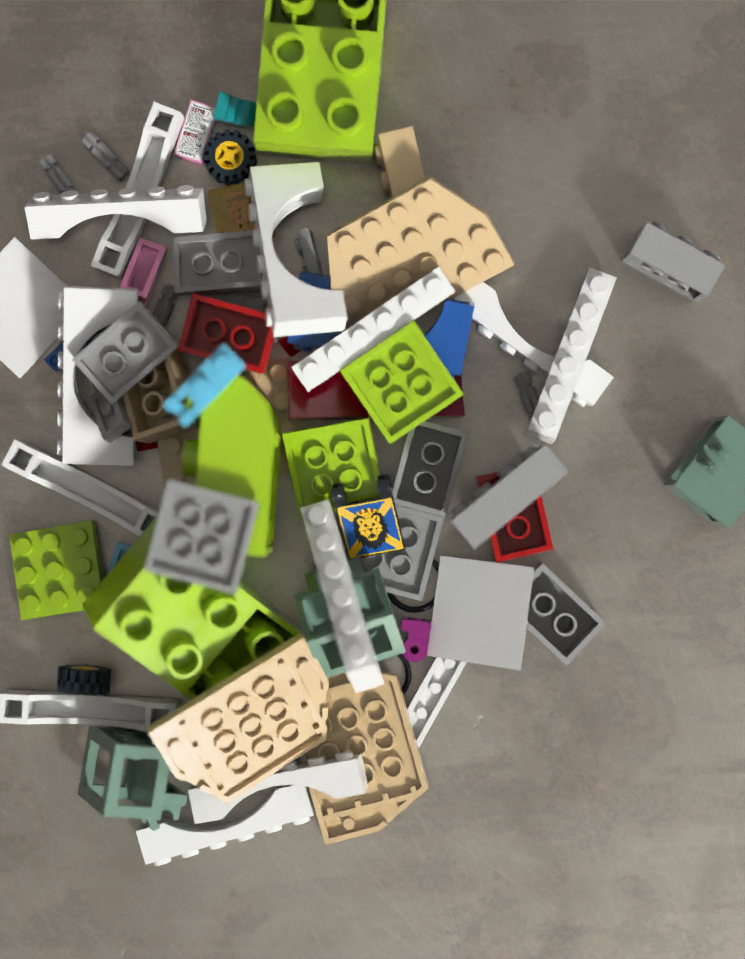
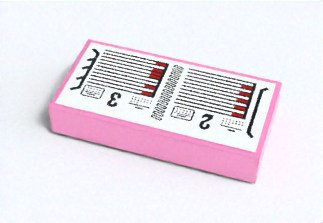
[174,100,216,165]

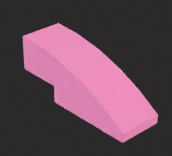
[110,237,167,326]

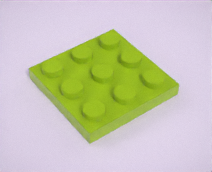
[340,320,464,444]
[282,417,381,519]
[9,520,103,620]

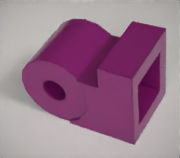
[401,616,431,662]

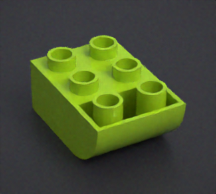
[253,0,386,165]
[182,375,282,556]
[82,515,300,700]

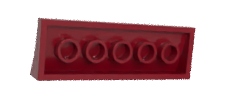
[287,360,465,420]

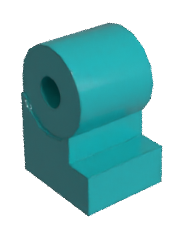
[213,92,257,130]

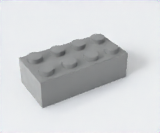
[449,444,569,549]

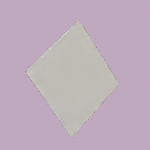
[0,237,67,378]
[427,556,534,671]

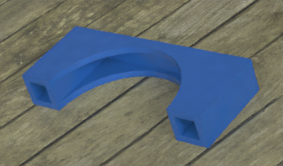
[287,271,475,378]

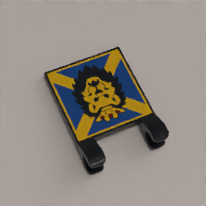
[331,474,406,560]

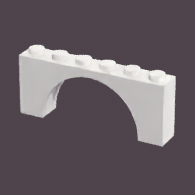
[244,162,347,337]
[57,286,138,466]
[300,499,384,693]

